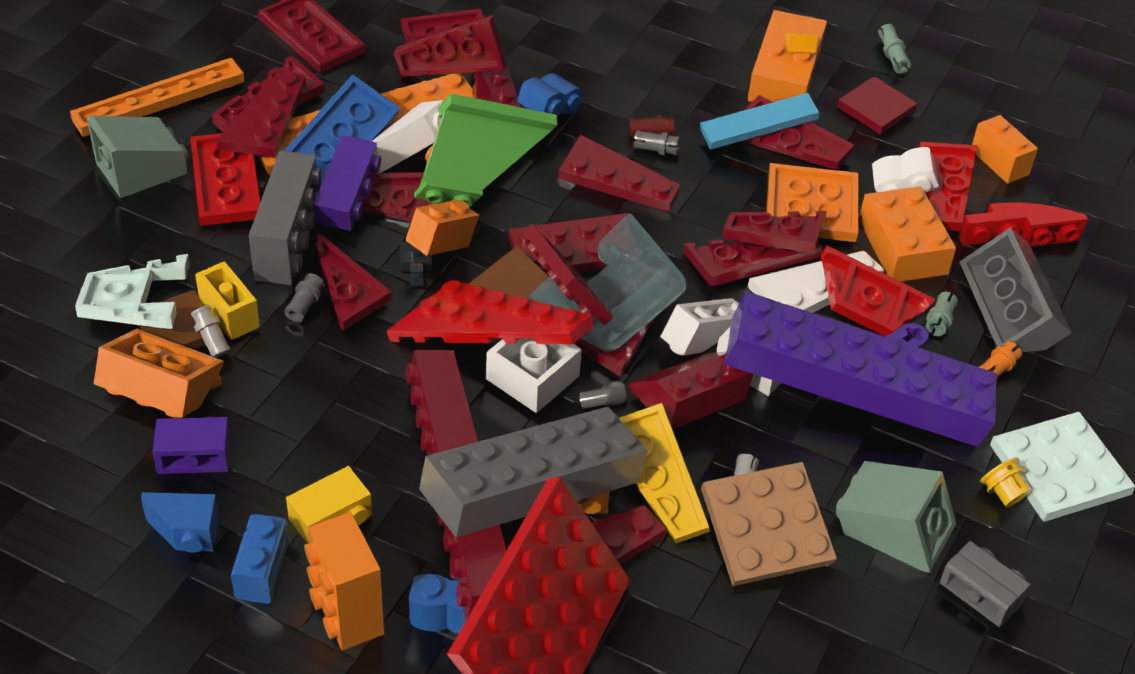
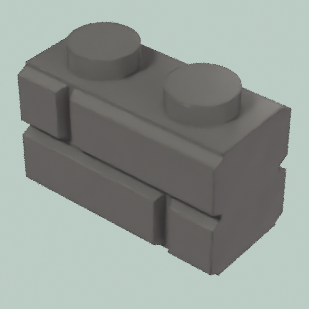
[940,541,1031,627]

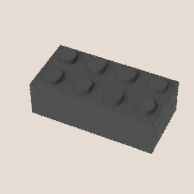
[249,151,322,285]

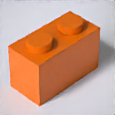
[972,115,1038,184]
[406,199,479,256]

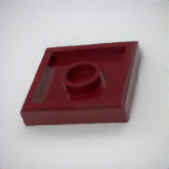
[837,76,917,134]

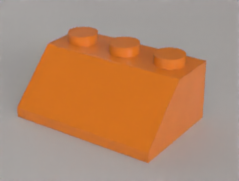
[94,329,223,418]

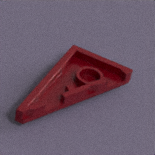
[315,234,392,330]

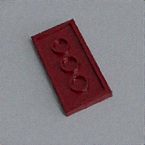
[258,0,366,73]

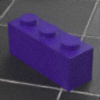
[313,135,382,231]

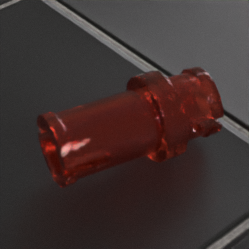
[630,115,674,137]

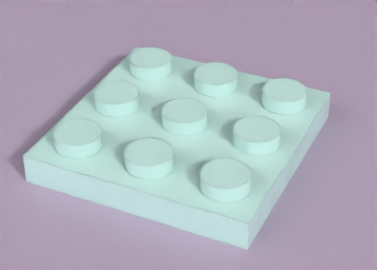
[990,412,1135,522]

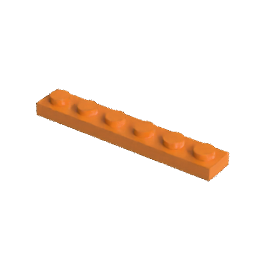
[70,58,244,137]

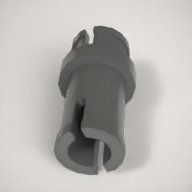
[634,130,681,156]
[284,274,325,322]

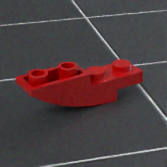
[959,203,1088,246]

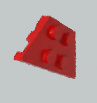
[821,246,935,337]

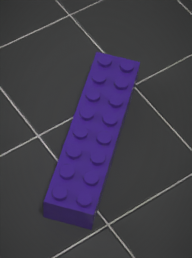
[724,291,997,447]

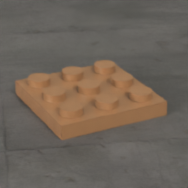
[701,462,837,586]

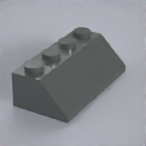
[960,227,1072,352]

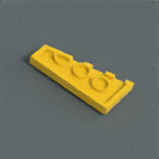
[619,403,710,543]

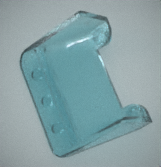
[527,214,686,352]

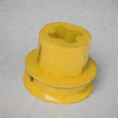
[980,457,1032,507]

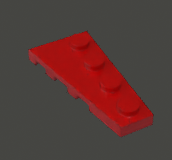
[919,142,977,231]

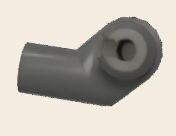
[580,381,628,409]

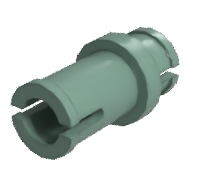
[926,292,958,336]

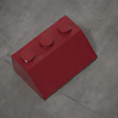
[629,351,754,430]

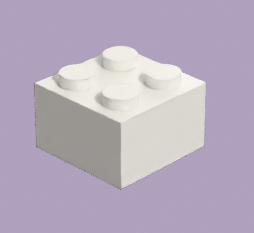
[486,338,581,413]

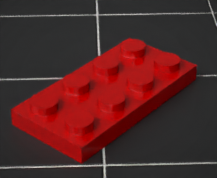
[190,133,260,226]

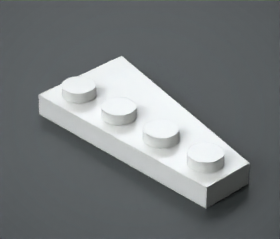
[748,251,884,313]

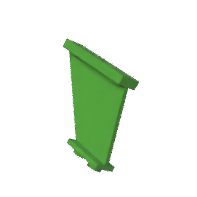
[414,93,557,207]

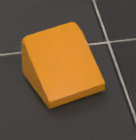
[785,33,818,53]

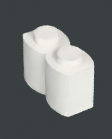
[872,147,939,193]

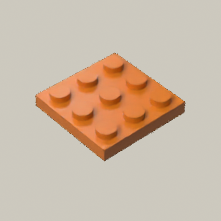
[766,163,858,242]

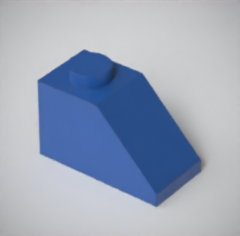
[141,492,219,553]

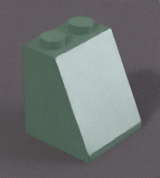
[87,116,189,198]
[836,461,956,573]

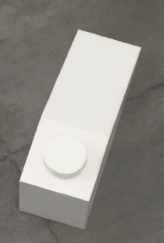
[373,100,443,173]
[660,298,739,356]

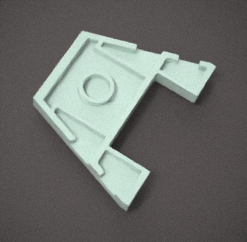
[75,254,190,329]

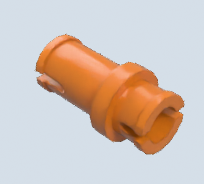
[979,341,1022,378]

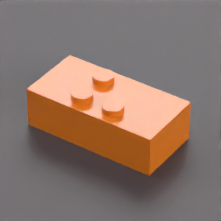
[748,10,827,102]

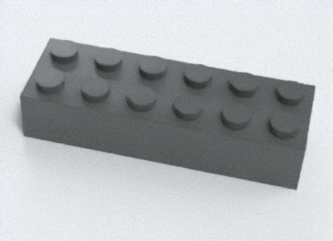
[419,407,648,538]

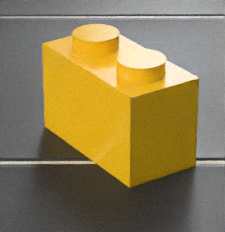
[195,261,260,340]
[286,466,372,544]

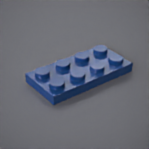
[285,75,400,187]

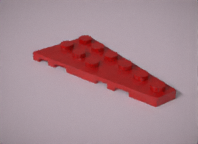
[386,280,594,344]

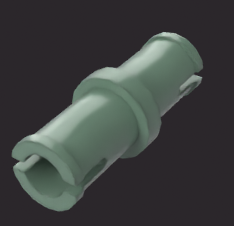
[878,24,911,73]

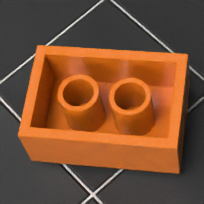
[859,186,956,282]
[304,512,384,651]

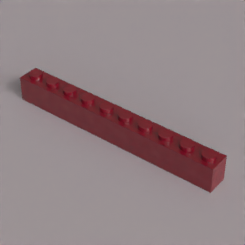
[406,350,507,620]

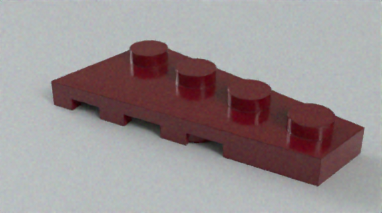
[684,239,822,287]

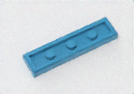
[700,93,819,150]

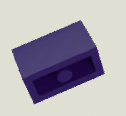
[153,417,231,474]

